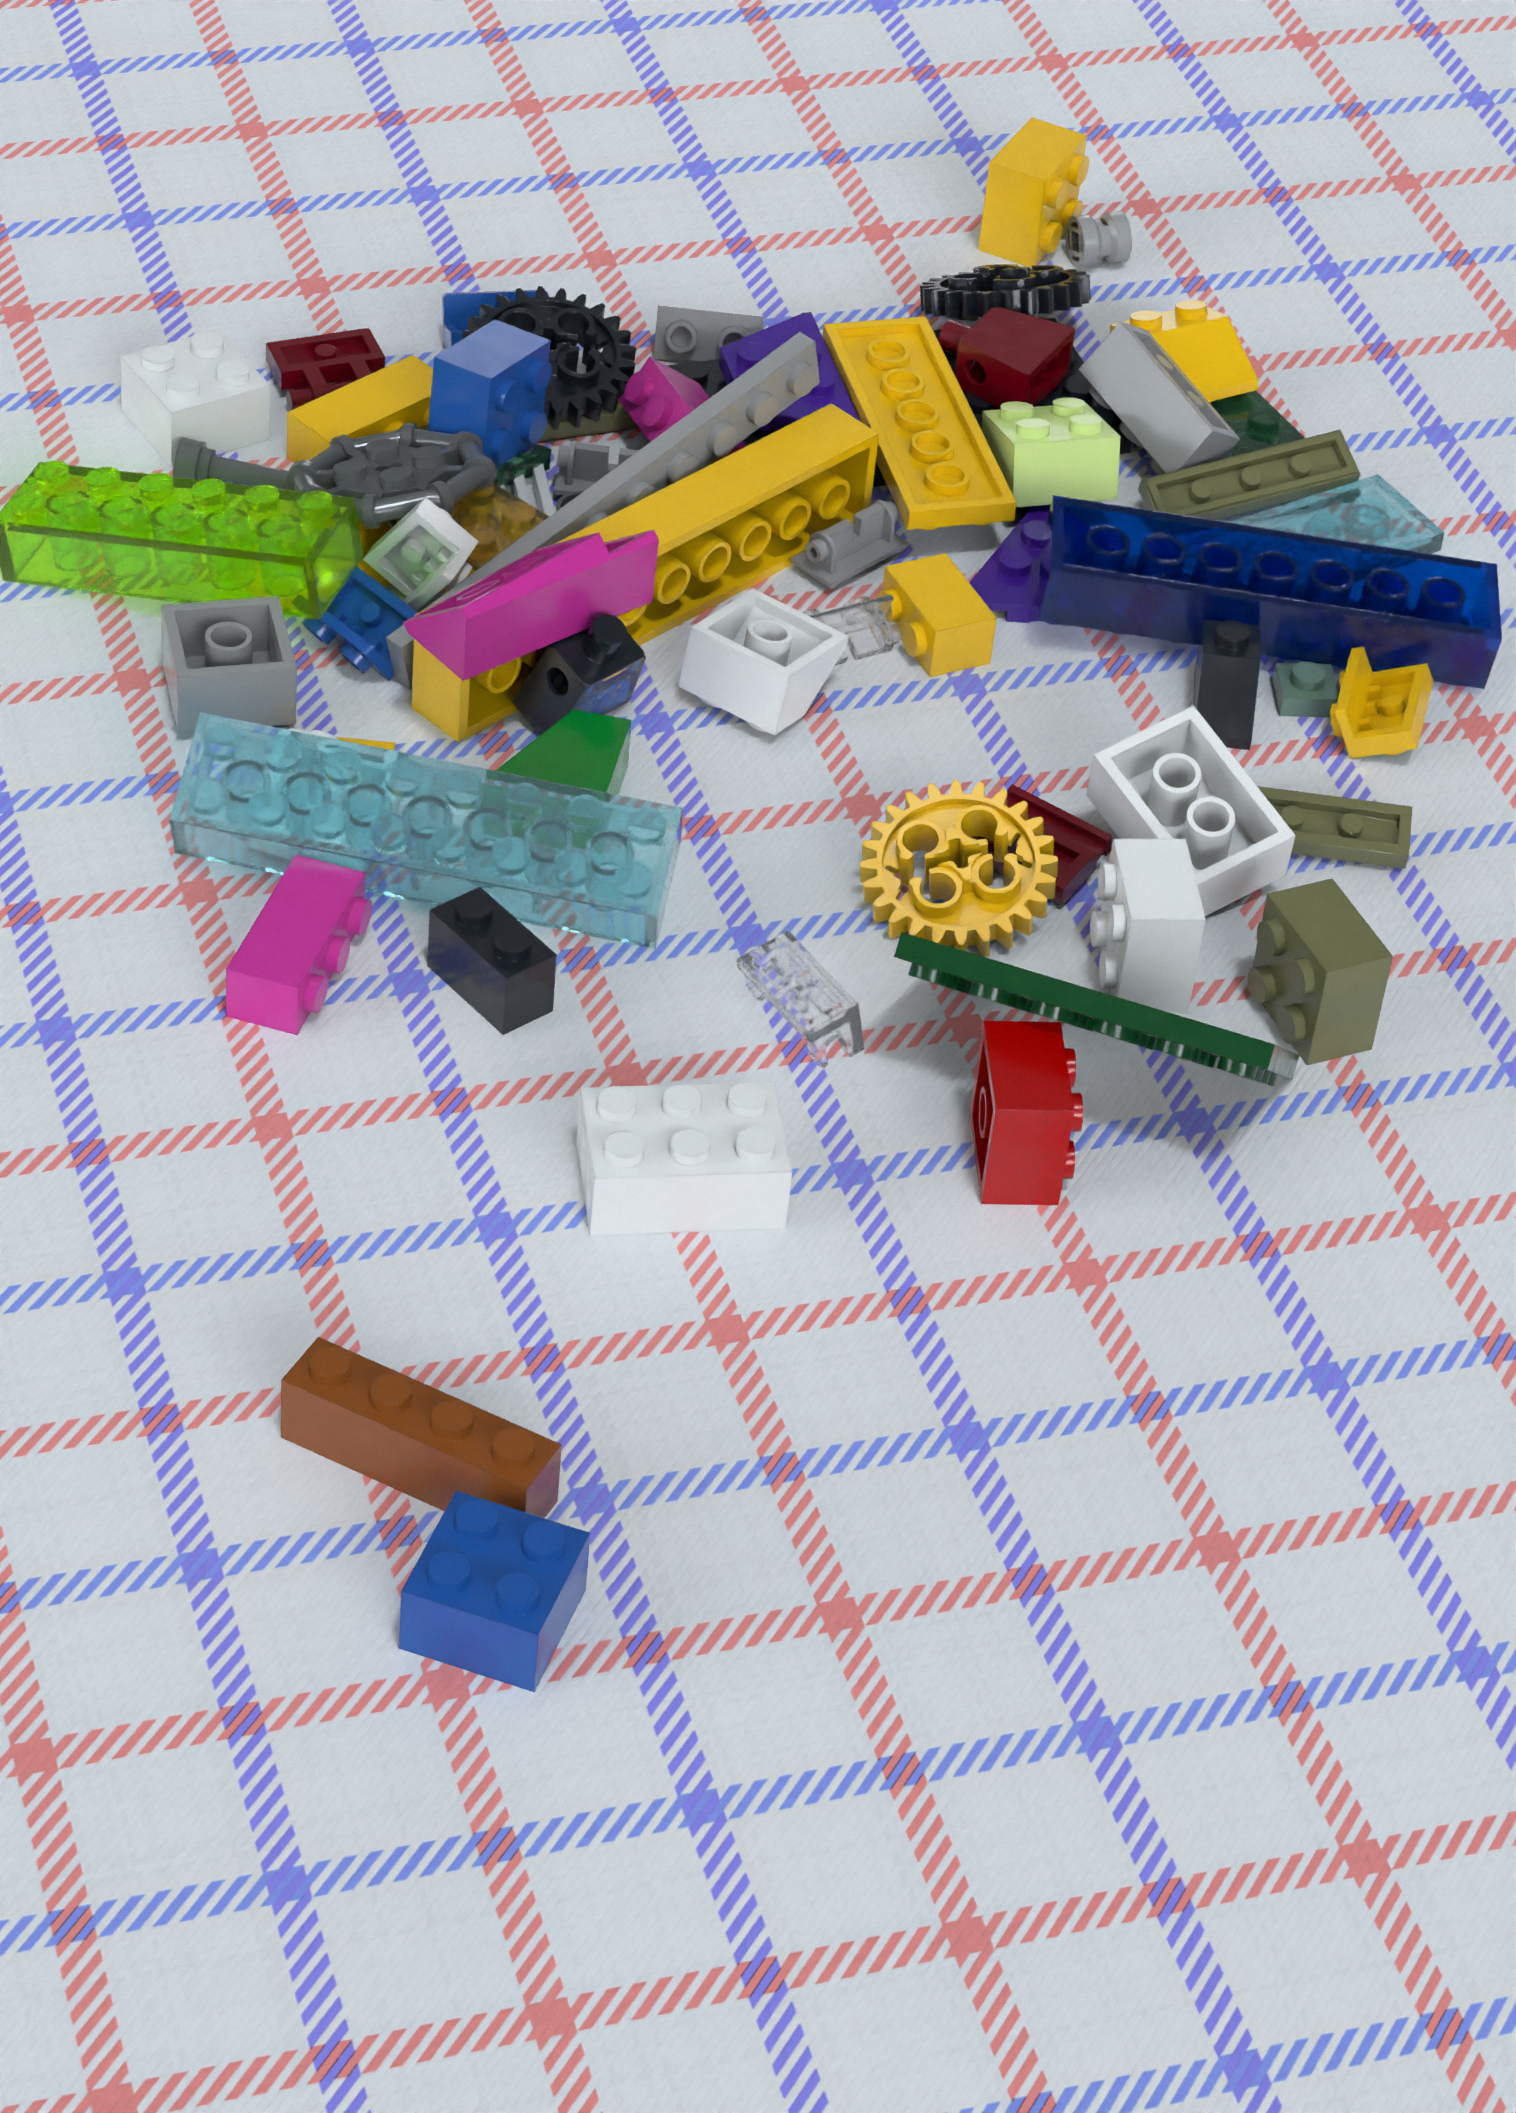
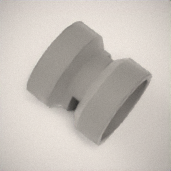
[1066,211,1132,267]

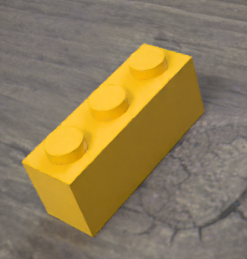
[287,355,433,463]

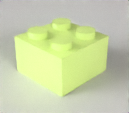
[982,398,1120,507]

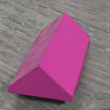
[403,530,659,681]

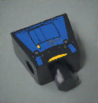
[512,614,646,736]

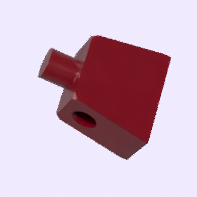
[938,307,1076,409]

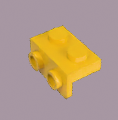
[1330,647,1434,759]

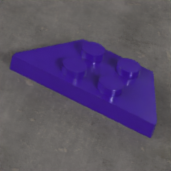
[719,312,861,432]
[969,504,1124,626]

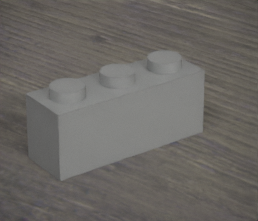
[1079,322,1240,475]

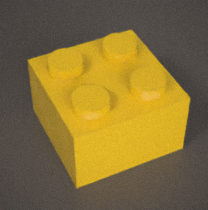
[978,117,1090,268]

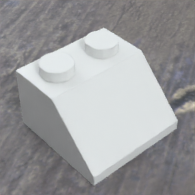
[678,588,849,735]

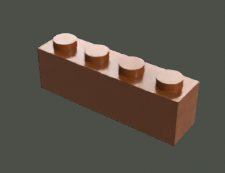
[281,1337,562,1518]

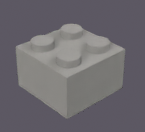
[161,596,297,734]

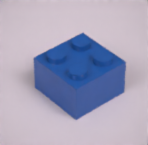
[428,320,552,469]
[399,1491,590,1692]

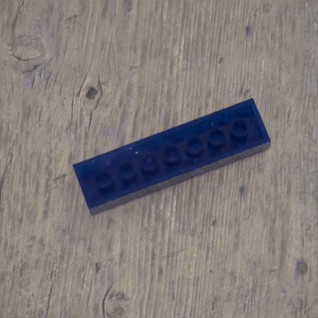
[1038,495,1502,689]

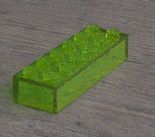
[0,461,363,620]

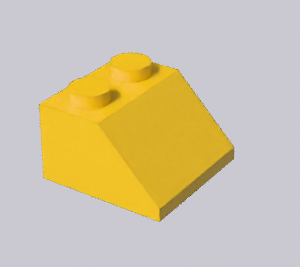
[1110,300,1259,402]

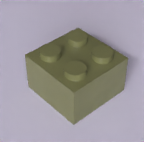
[1248,878,1393,1065]

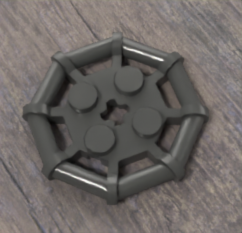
[286,423,496,529]

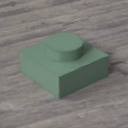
[1272,661,1339,717]

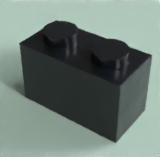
[427,887,557,1035]

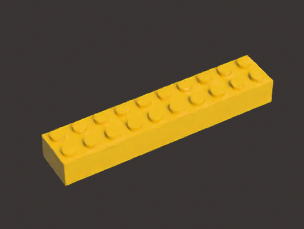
[411,403,879,742]

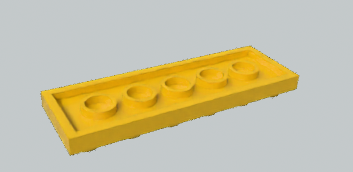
[822,316,1017,530]

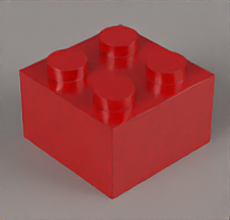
[969,1020,1083,1205]

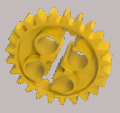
[860,780,1058,957]

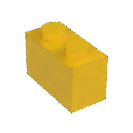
[877,553,997,677]

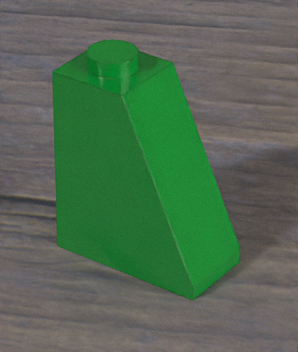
[480,709,632,854]

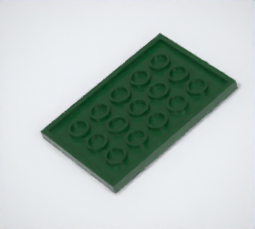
[894,932,1300,1087]

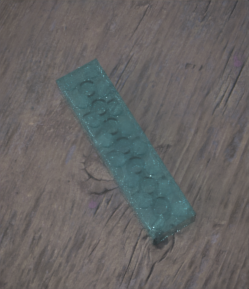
[169,712,683,949]

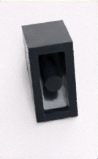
[1193,619,1261,750]

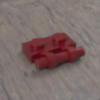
[266,328,385,411]

